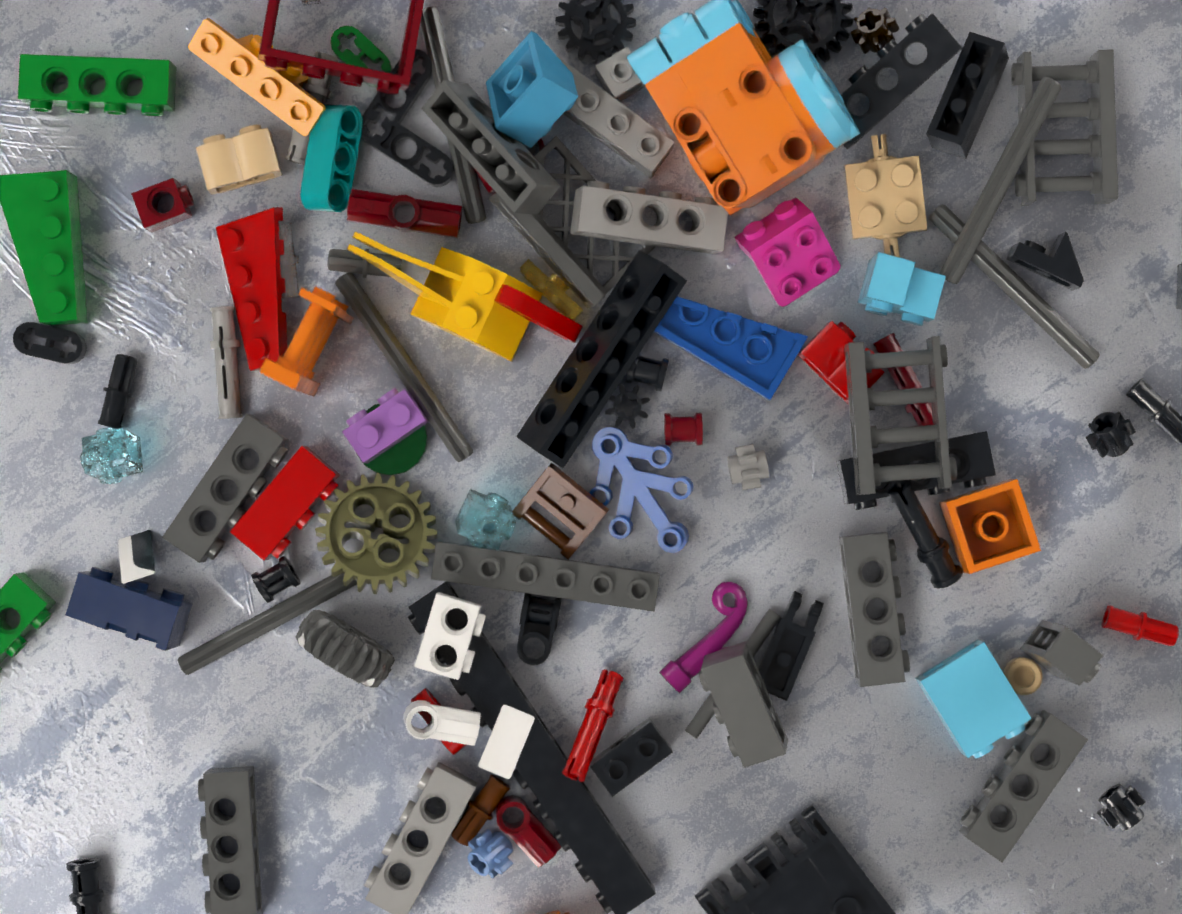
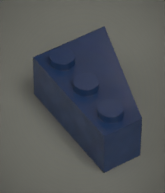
[65,567,193,651]

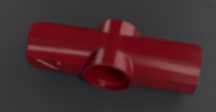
[347,189,463,238]

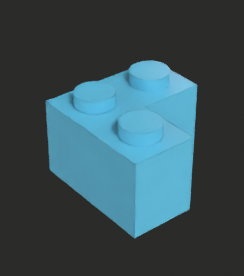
[857,252,946,326]

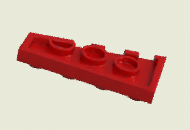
[216,207,288,371]

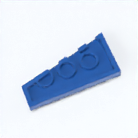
[654,297,808,401]

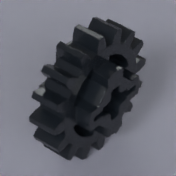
[555,0,636,64]

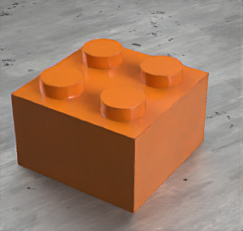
[939,479,1041,574]

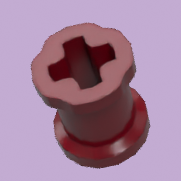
[664,412,703,446]

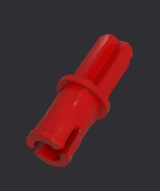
[1102,605,1179,647]

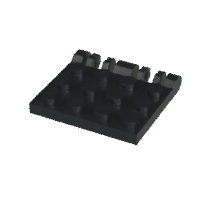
[694,805,896,914]

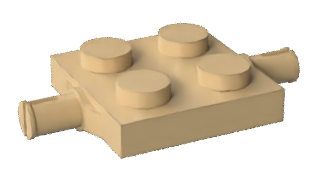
[844,134,927,258]

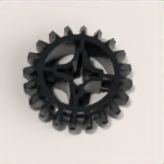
[753,0,854,63]

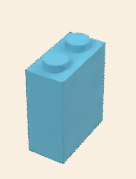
[915,639,1032,759]

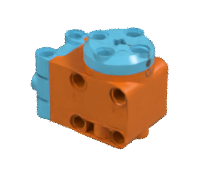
[627,0,860,215]

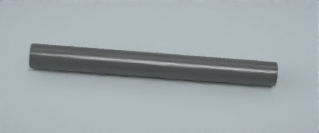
[685,608,781,738]

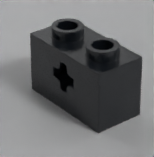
[590,717,673,797]

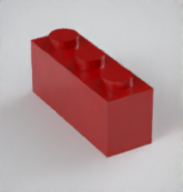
[230,446,340,561]

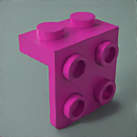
[734,197,840,307]

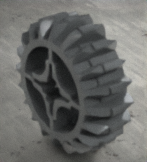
[295,610,395,687]

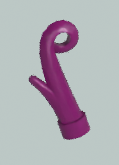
[659,582,748,694]

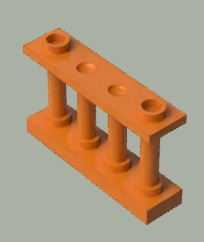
[259,286,354,397]

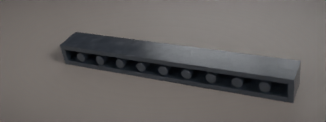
[408,581,656,914]

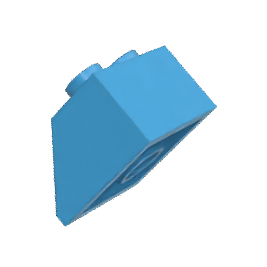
[486,31,578,148]

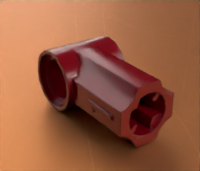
[496,795,561,868]

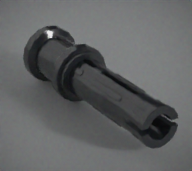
[888,481,963,589]
[66,858,104,914]

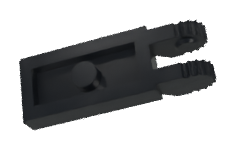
[758,591,824,701]

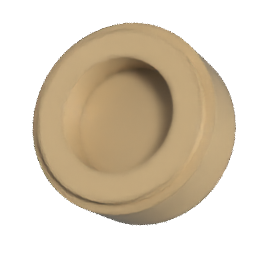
[1003,657,1043,695]

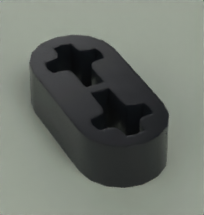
[13,322,86,364]

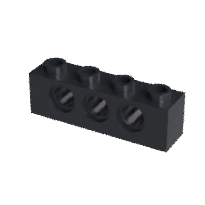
[841,13,962,149]
[836,431,996,510]

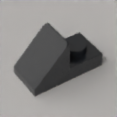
[1006,231,1084,291]

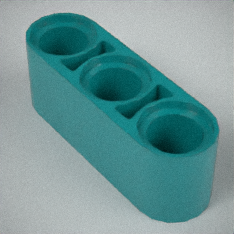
[300,104,363,212]

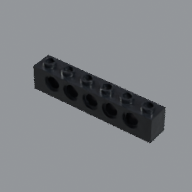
[516,250,687,468]

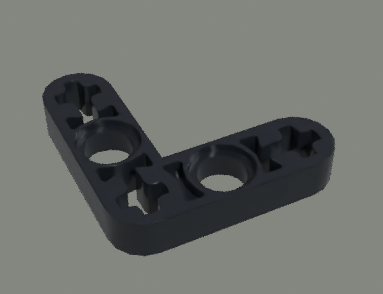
[361,49,454,187]

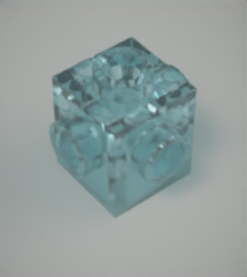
[80,428,143,484]
[455,489,516,550]

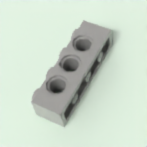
[556,55,674,178]
[570,181,728,254]
[364,762,477,914]

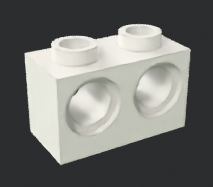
[414,592,486,680]

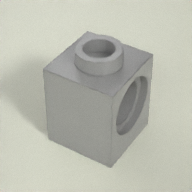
[595,47,646,102]

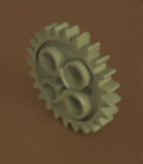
[315,473,437,594]

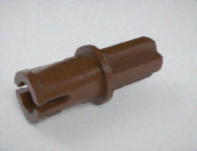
[451,774,510,846]

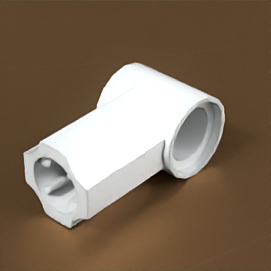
[404,700,481,746]

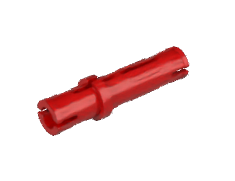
[562,669,624,782]

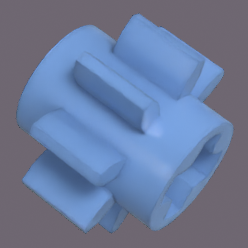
[468,829,513,878]

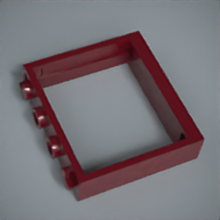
[258,0,424,94]

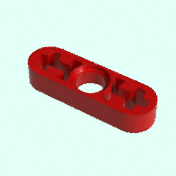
[494,284,583,343]

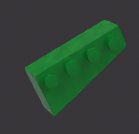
[0,170,88,326]

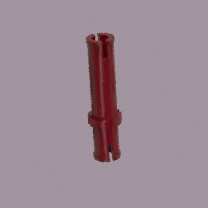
[873,333,933,441]

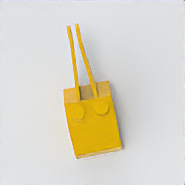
[347,232,543,362]

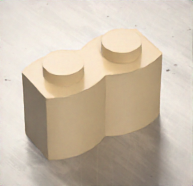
[196,125,283,195]

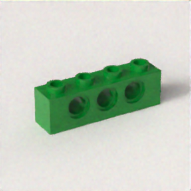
[18,54,176,117]
[0,572,56,673]

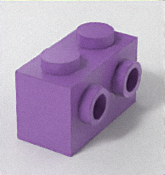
[342,388,429,464]

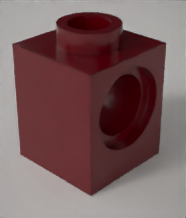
[131,178,194,233]

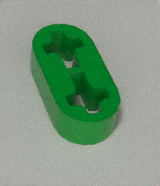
[330,26,392,87]

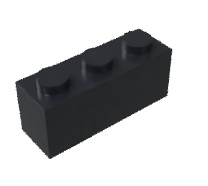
[926,32,1009,159]

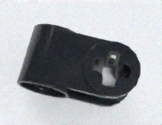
[517,593,562,665]

